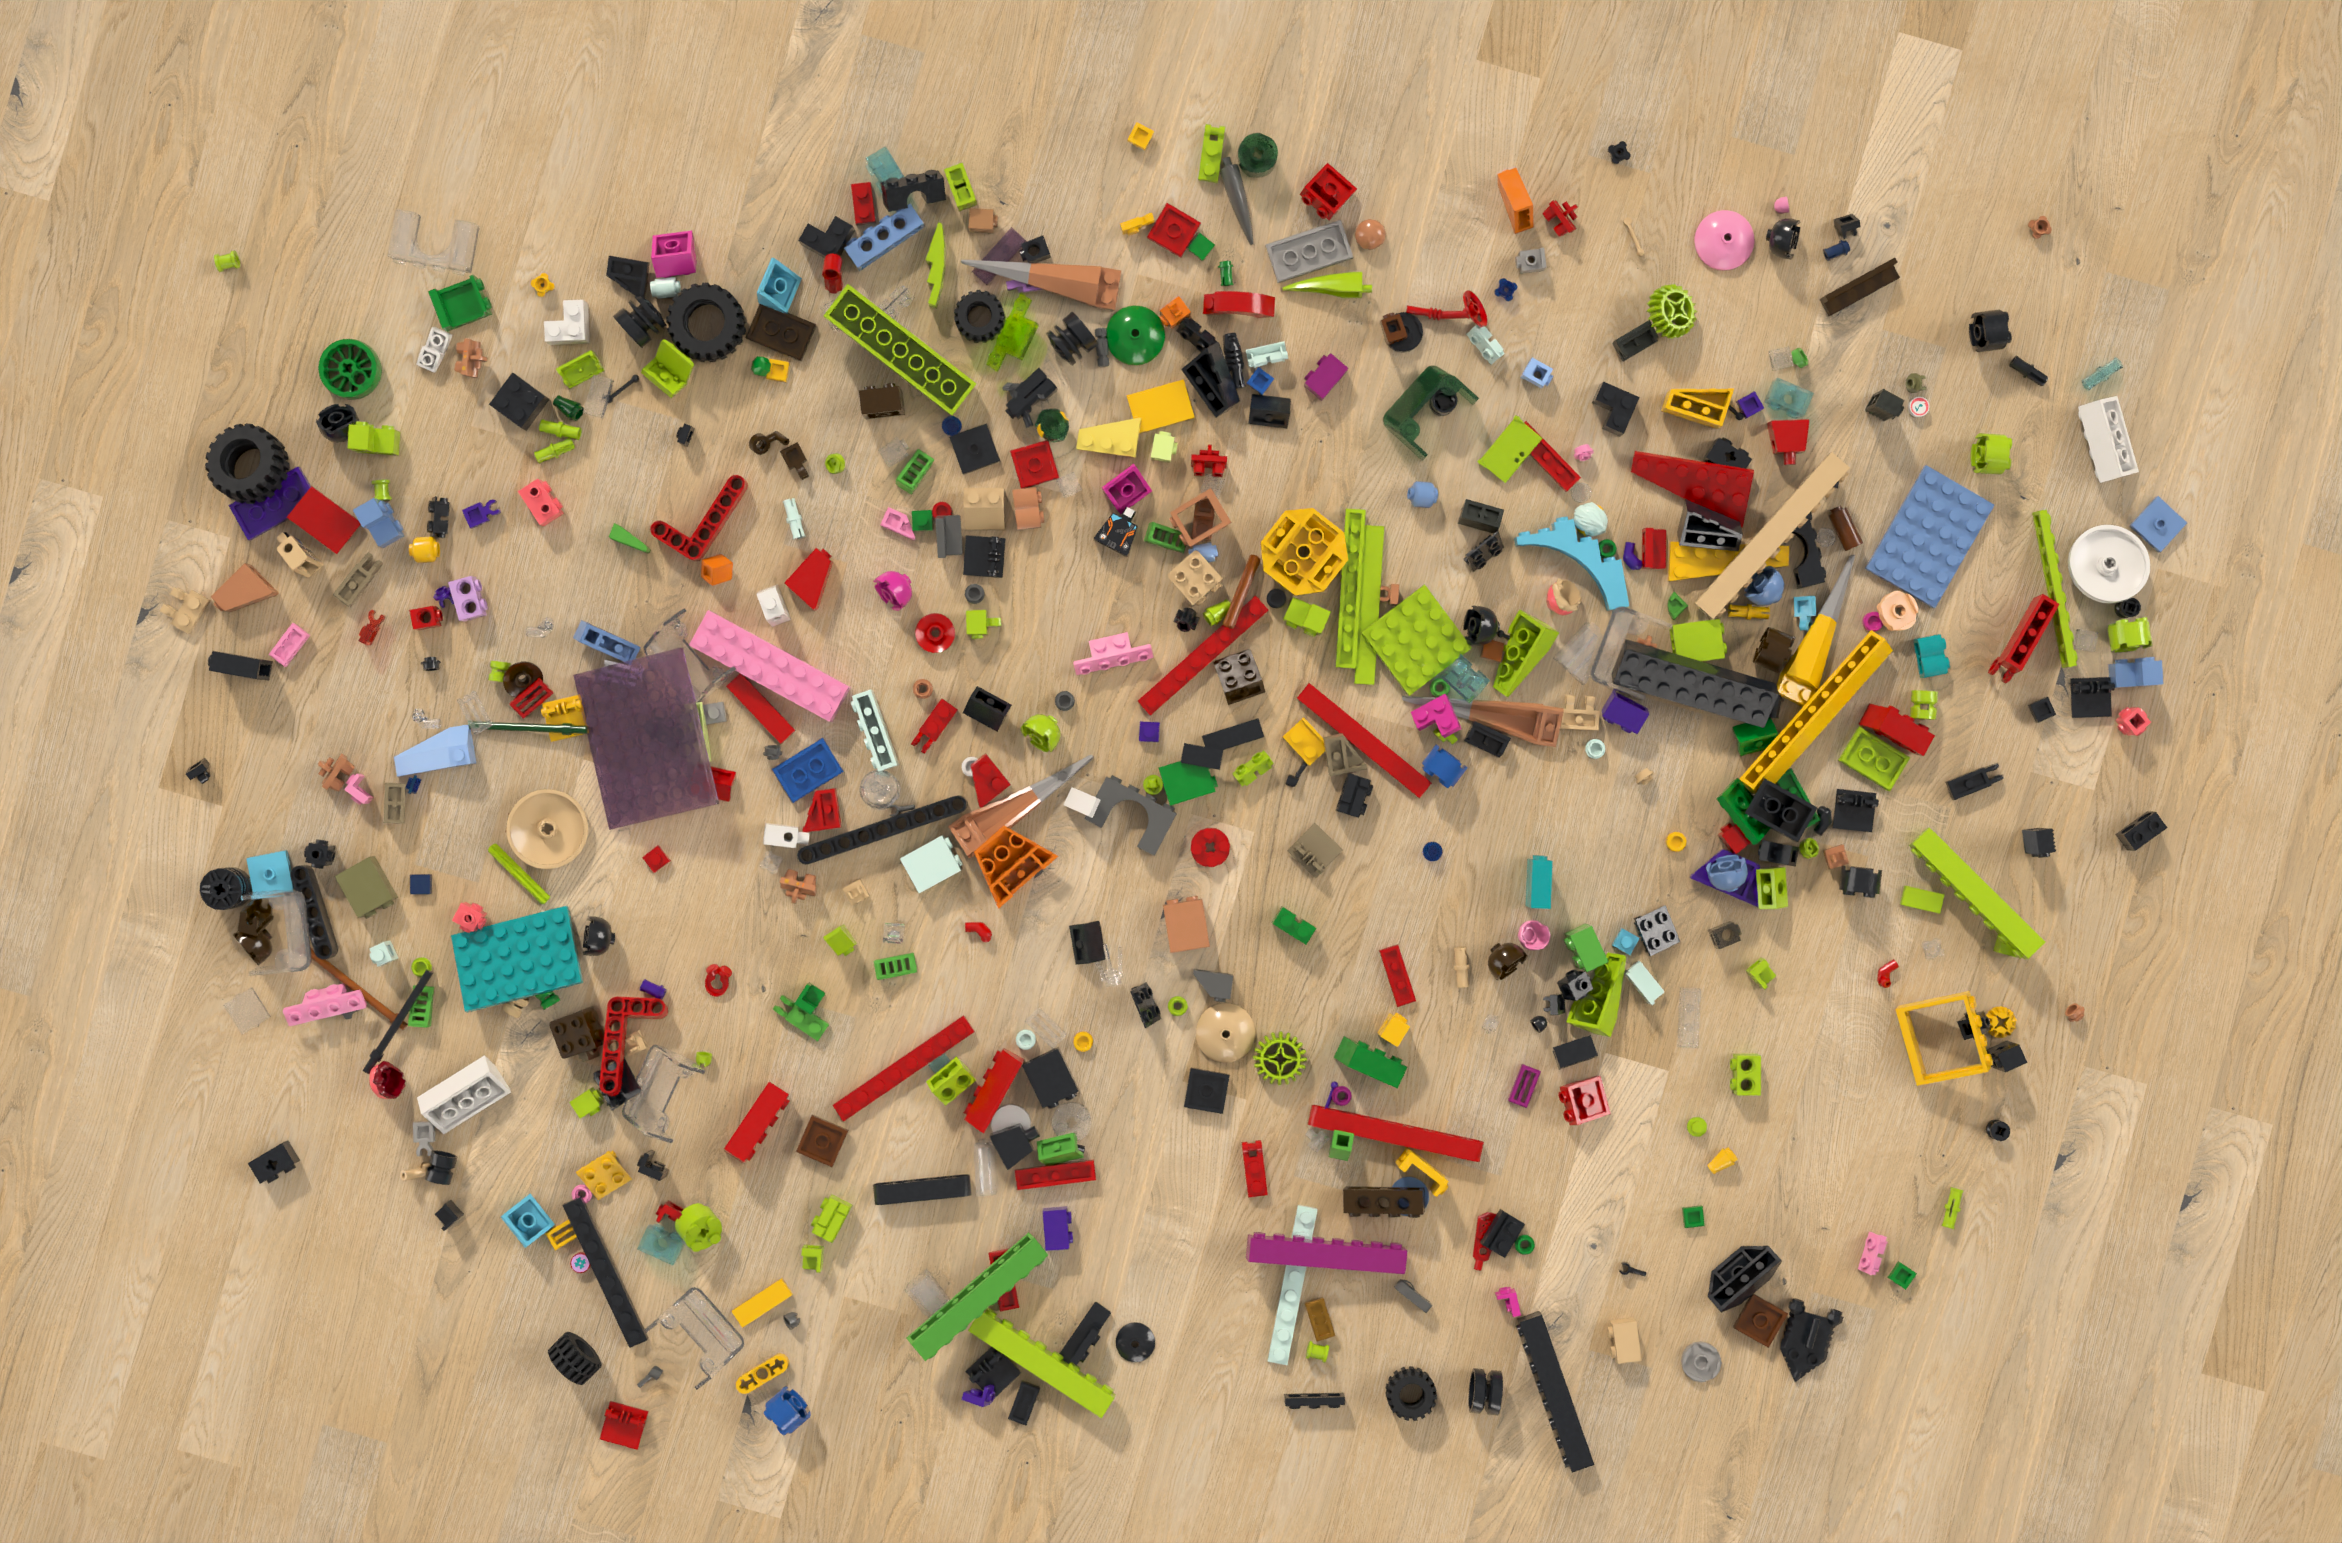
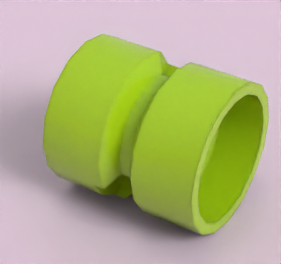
[1910,690,1938,720]

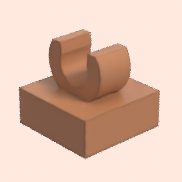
[1380,584,1399,605]
[1823,844,1849,869]

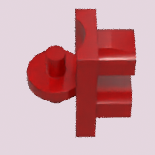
[1542,200,1578,237]
[1191,444,1227,477]

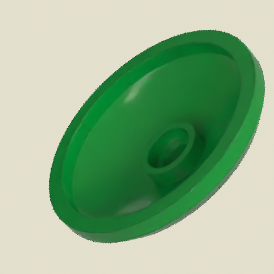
[1106,305,1165,366]

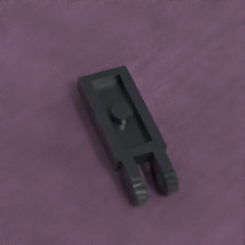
[1945,763,2004,800]

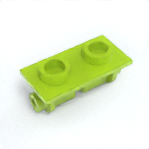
[1232,750,1274,787]

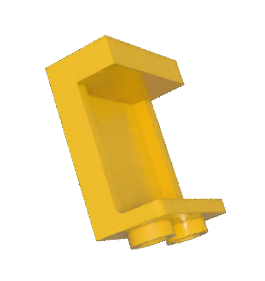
[1395,1147,1449,1197]

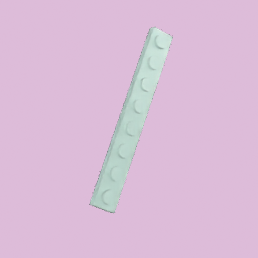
[1267,1205,1318,1365]

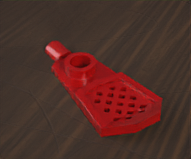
[1473,1212,1497,1271]

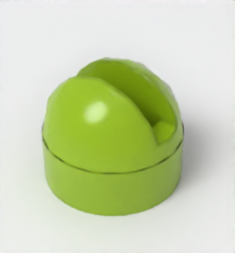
[696,1052,712,1067]

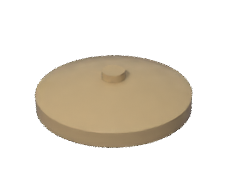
[506,789,588,869]

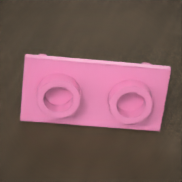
[1858,1231,1888,1275]

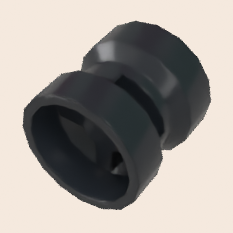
[2114,598,2141,618]

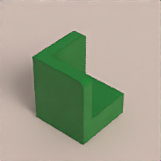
[794,982,825,1015]

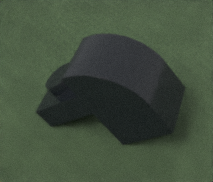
[1758,840,1799,867]

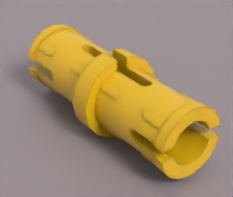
[1728,604,1770,620]

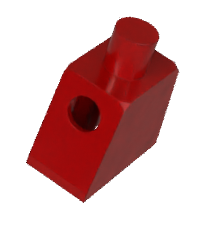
[1767,419,1809,465]

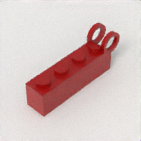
[1988,594,2060,684]

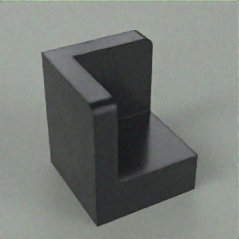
[434,1200,464,1231]

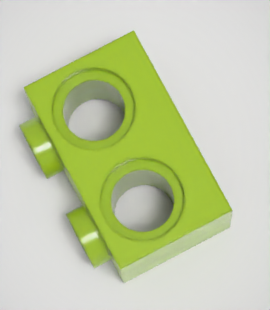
[944,162,978,212]
[1730,1054,1761,1096]
[926,1056,976,1106]

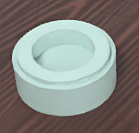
[1016,1029,1036,1050]

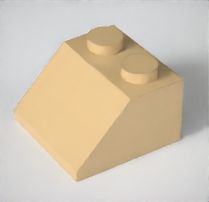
[964,488,1005,530]

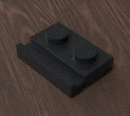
[1480,1209,1525,1258]

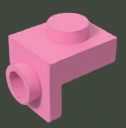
[344,774,374,805]

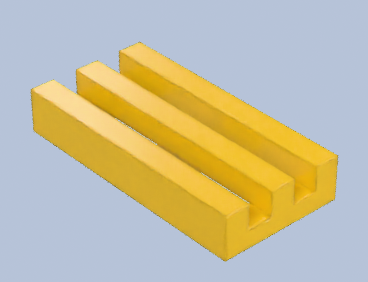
[545,1219,577,1251]

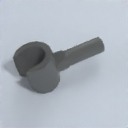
[888,804,915,816]
[637,1366,663,1388]

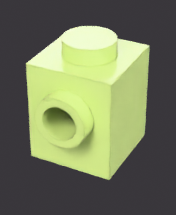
[1151,431,1178,463]

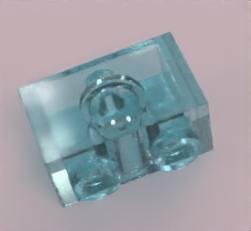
[1764,378,1814,419]
[637,1224,685,1265]

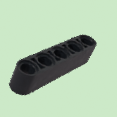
[290,865,338,960]
[873,1174,972,1205]

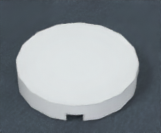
[991,1104,1031,1132]

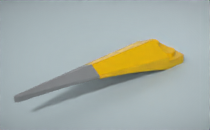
[1776,555,1855,707]

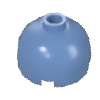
[1744,566,1785,606]
[1706,855,1748,892]

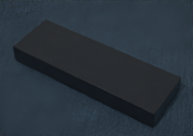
[1202,718,1264,750]

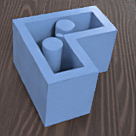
[353,498,404,548]
[2108,657,2163,688]

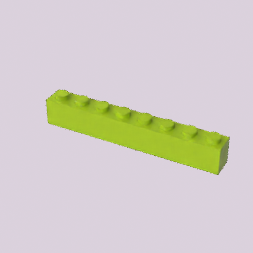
[1909,827,2046,959]
[968,1308,1116,1418]

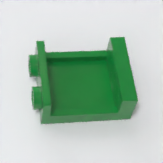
[428,275,492,332]
[1159,761,1218,806]

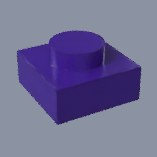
[1736,391,1764,419]
[1139,721,1160,742]

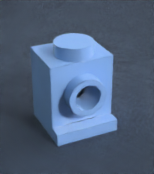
[1520,357,1553,388]

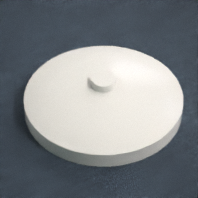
[2068,525,2150,603]

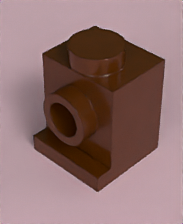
[1380,312,1407,346]

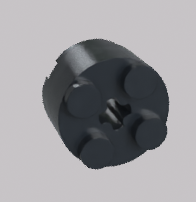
[1969,309,2012,352]
[1839,866,1882,898]

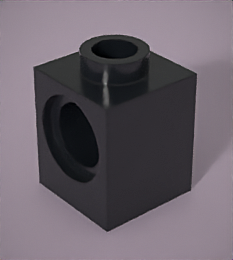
[1019,235,1051,263]

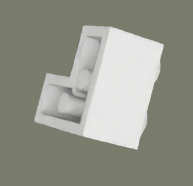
[544,300,590,345]

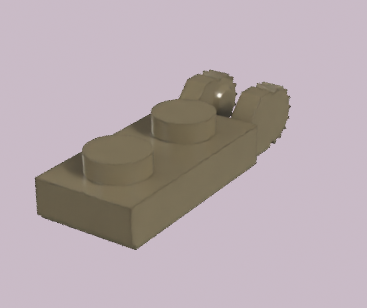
[333,552,383,608]

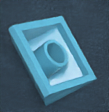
[757,258,802,313]
[501,1194,555,1248]

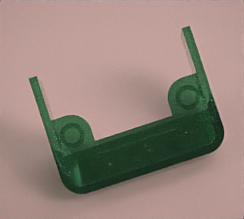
[1383,365,1479,461]

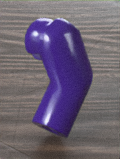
[1623,542,1643,570]

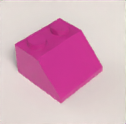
[651,230,697,278]

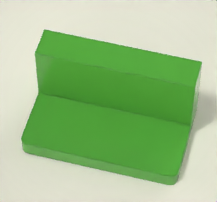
[1037,1133,1084,1165]

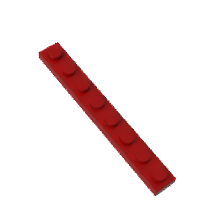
[1138,595,1269,716]
[832,1015,975,1122]

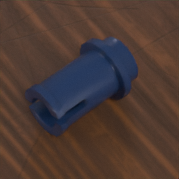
[1823,240,1850,261]

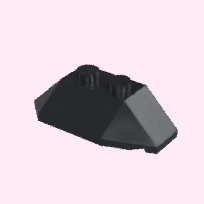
[1708,1246,1782,1313]

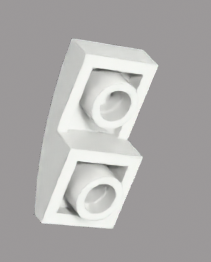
[416,327,452,373]
[1064,787,1100,818]

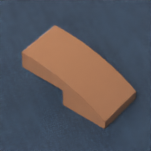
[1192,498,1215,541]

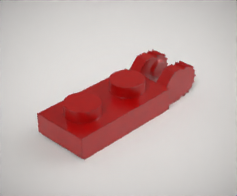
[911,698,958,754]

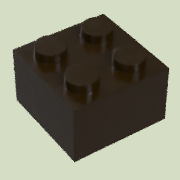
[859,383,905,419]

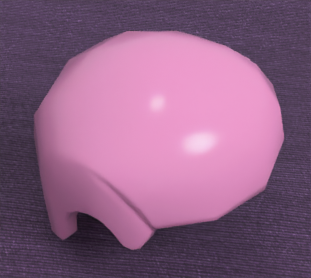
[1518,920,1551,951]

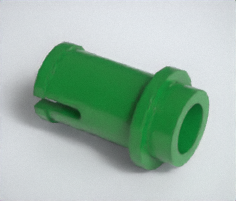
[1218,261,1234,286]

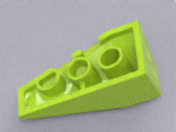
[1493,609,1559,697]

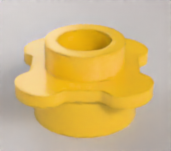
[531,273,555,297]

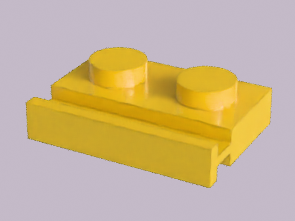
[1282,717,1325,766]

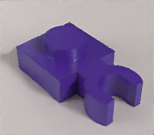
[462,500,501,529]

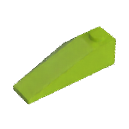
[1566,952,1626,1037]

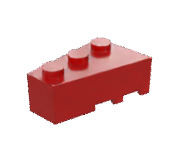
[1858,703,1935,756]

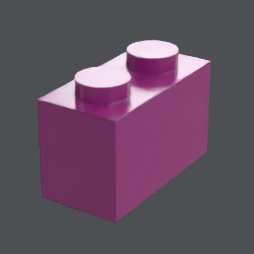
[1304,353,1349,401]

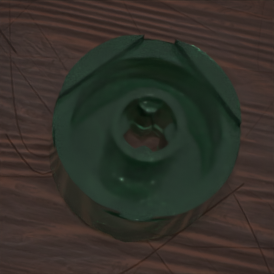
[1237,133,1278,178]

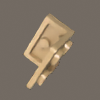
[1168,551,1223,607]

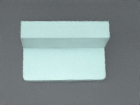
[1624,961,1665,1005]

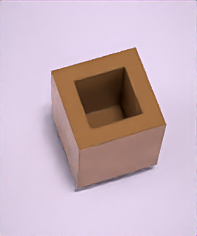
[969,208,998,233]

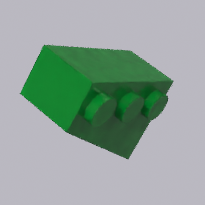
[1334,1036,1407,1089]

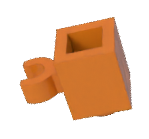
[1159,296,1191,329]

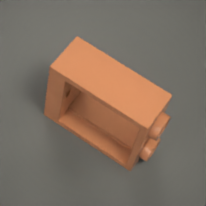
[1169,488,1232,548]

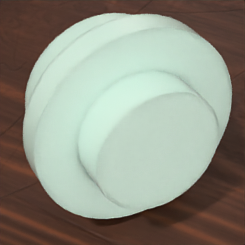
[1585,739,1605,759]

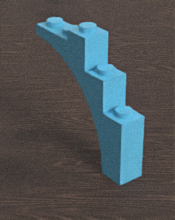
[1514,516,1629,611]

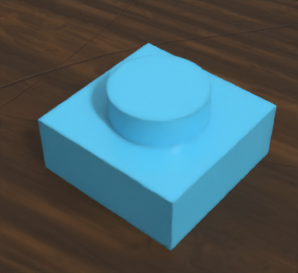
[1612,928,1640,955]

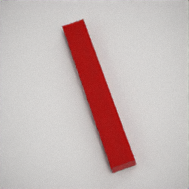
[1297,683,1432,798]

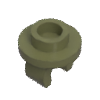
[1906,373,1926,393]

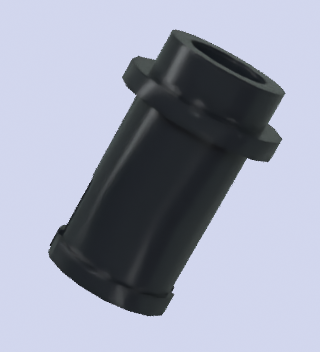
[1769,695,1784,719]

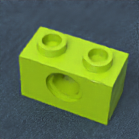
[1756,867,1788,909]

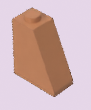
[211,563,279,612]

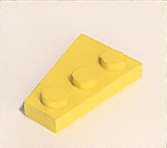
[1076,418,1141,458]

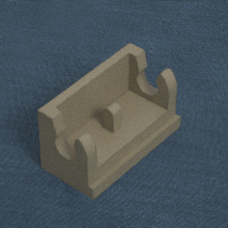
[383,783,406,823]

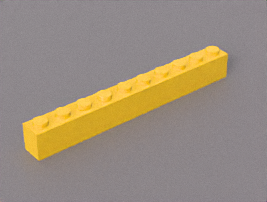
[1739,630,1893,795]

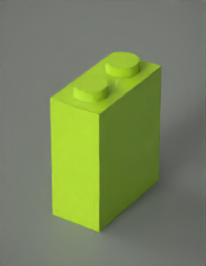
[1669,619,1727,661]

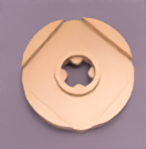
[1877,591,1918,631]

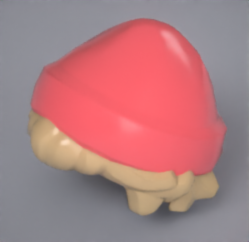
[1546,578,1582,616]

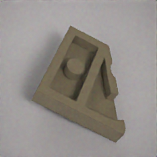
[1323,733,1367,777]

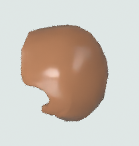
[1355,219,1386,250]

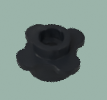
[1608,141,1631,164]

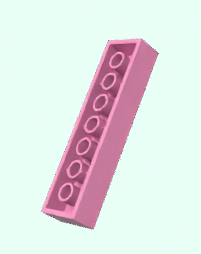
[689,610,851,722]

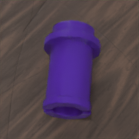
[639,979,667,1000]

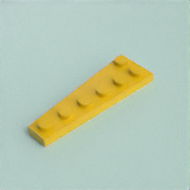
[1668,541,1789,581]

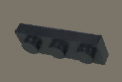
[1284,1392,1345,1409]

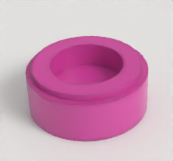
[1862,612,1883,632]

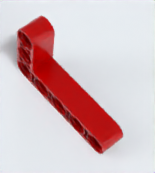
[650,475,748,561]
[599,996,668,1097]

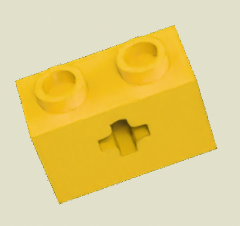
[1377,1012,1410,1047]

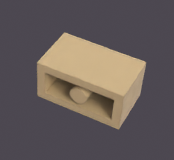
[1607,1317,1642,1364]

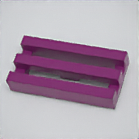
[1508,1064,1541,1108]

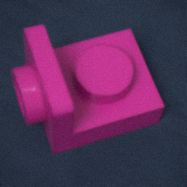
[1495,1287,1521,1317]

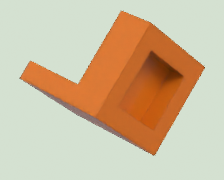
[701,554,733,586]

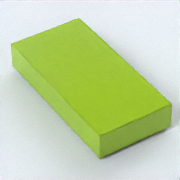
[1900,885,1945,914]

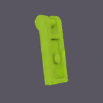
[1198,124,1225,183]

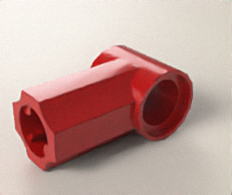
[822,254,843,294]

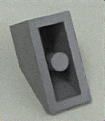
[1193,969,1233,1002]

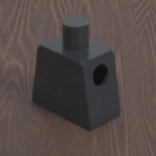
[989,1123,1040,1170]

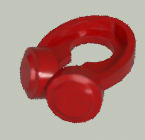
[705,964,732,997]

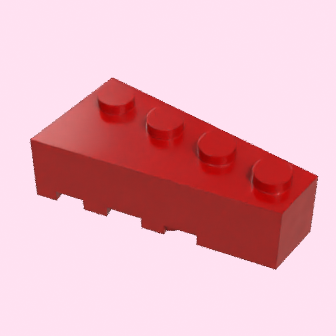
[724,1082,790,1164]

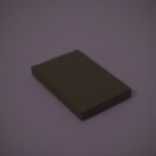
[746,304,816,362]

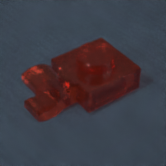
[358,609,385,646]

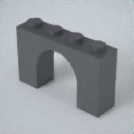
[1084,775,1177,856]

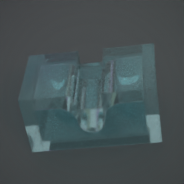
[1440,654,1490,704]

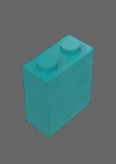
[1525,855,1553,909]

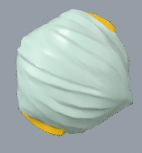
[1573,502,1608,537]

